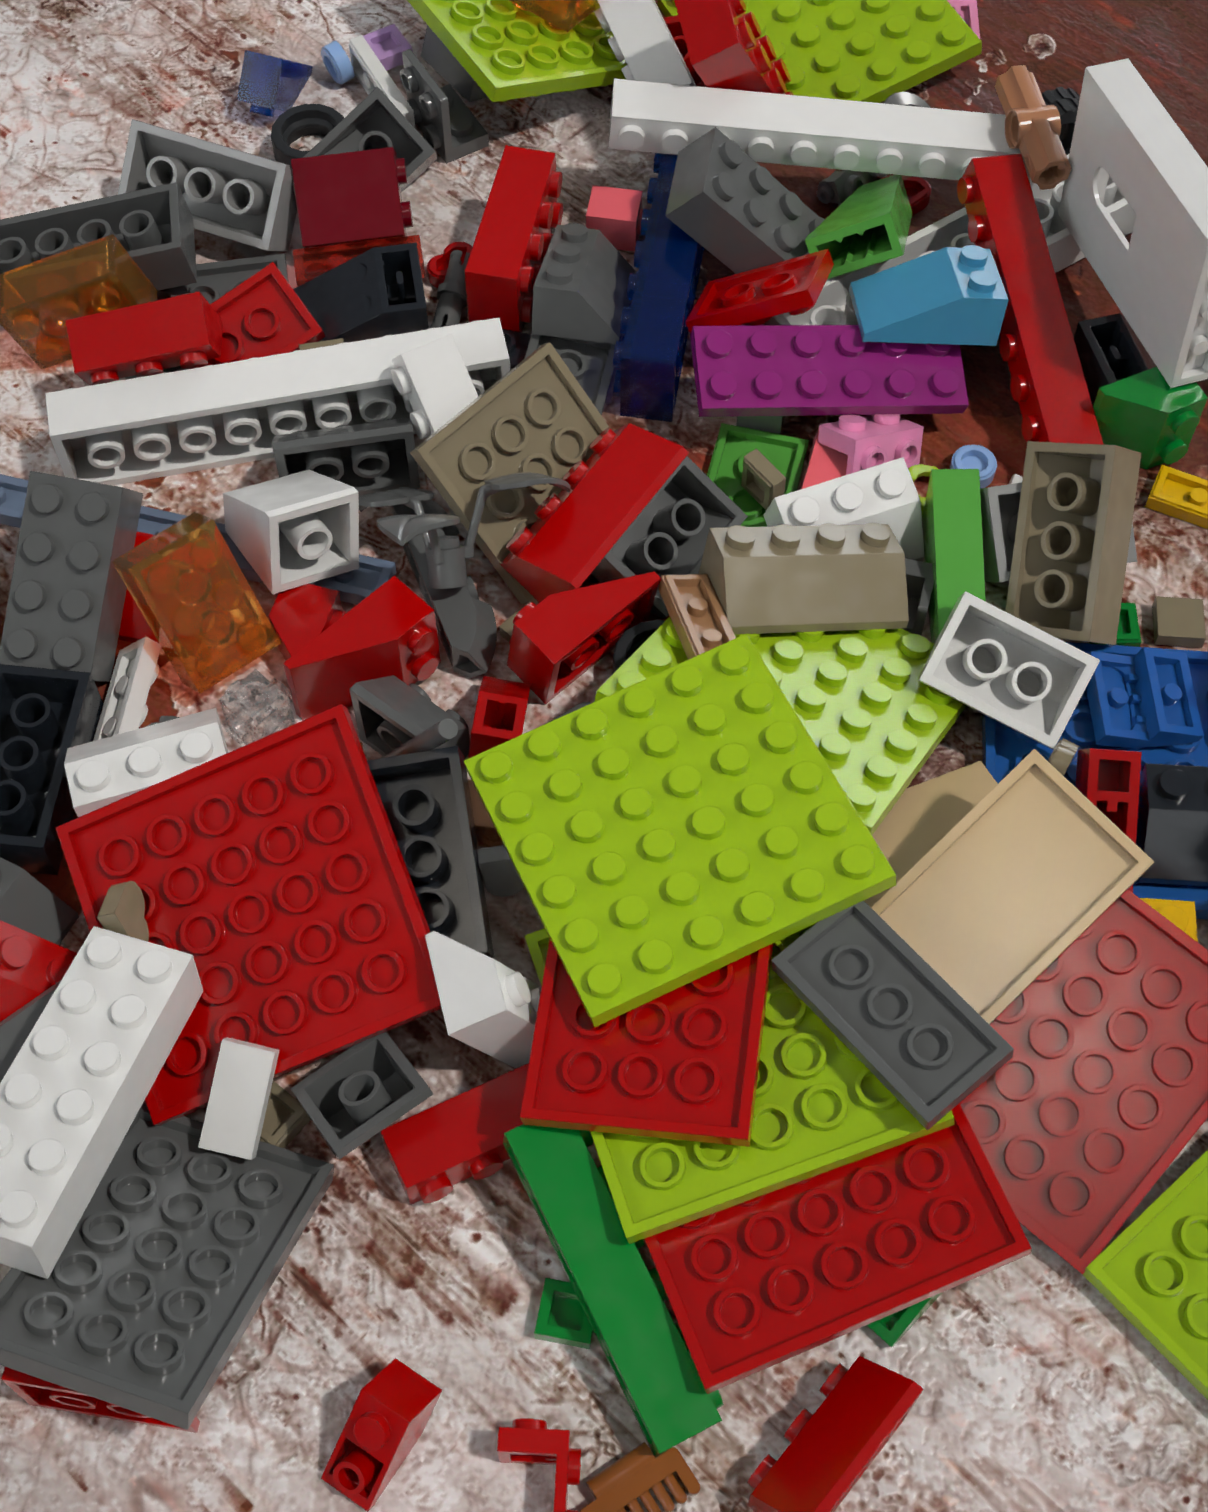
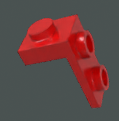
[497,1418,581,1512]

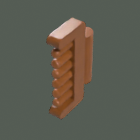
[580,1442,701,1512]

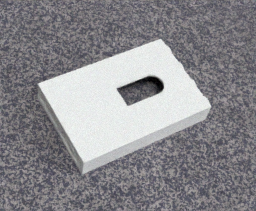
[1058,58,1208,388]

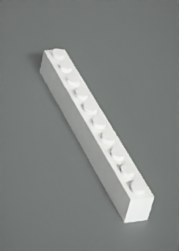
[608,79,1034,187]

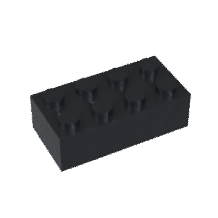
[0,664,103,875]
[367,746,494,958]

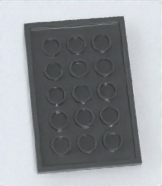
[0,1103,334,1430]

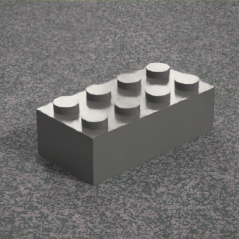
[665,127,825,274]
[0,471,143,682]

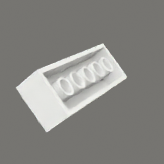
[0,926,203,1279]

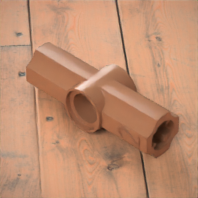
[995,65,1072,190]

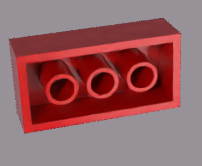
[674,0,794,95]
[465,145,563,332]

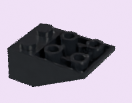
[293,242,429,343]

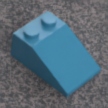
[849,245,1009,346]

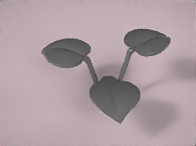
[359,472,571,589]

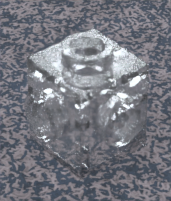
[219,669,296,745]

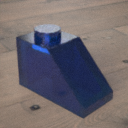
[237,50,313,117]

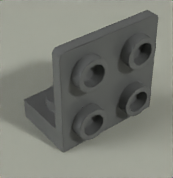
[400,49,489,164]

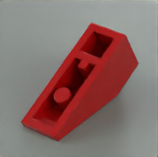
[1075,748,1142,893]

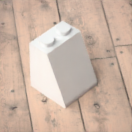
[223,470,359,594]

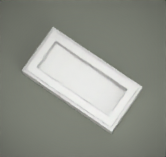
[198,1037,280,1160]

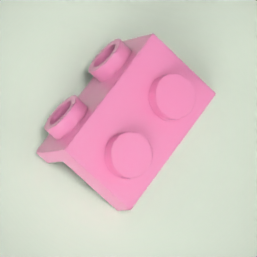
[818,414,924,475]

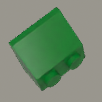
[1093,367,1208,470]

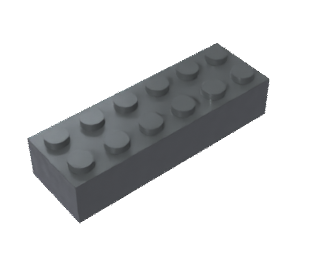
[0,182,197,324]

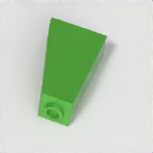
[805,175,912,279]
[922,469,986,644]

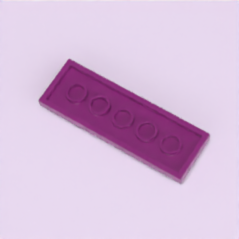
[690,325,969,417]

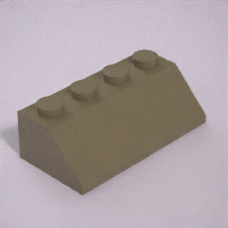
[1005,441,1141,645]
[699,523,909,634]

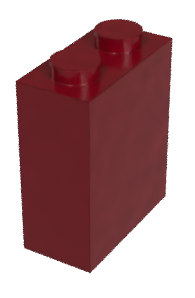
[291,147,413,251]

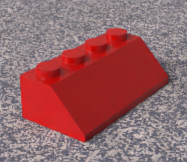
[500,423,689,603]

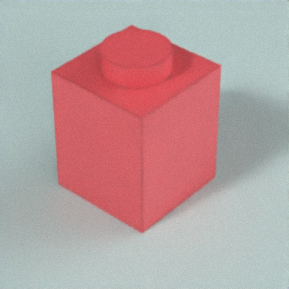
[586,185,649,252]

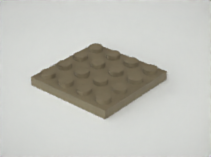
[410,342,609,604]

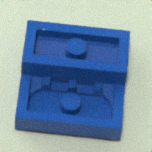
[1086,647,1204,747]

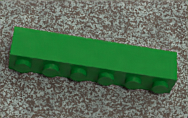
[503,1124,724,1456]

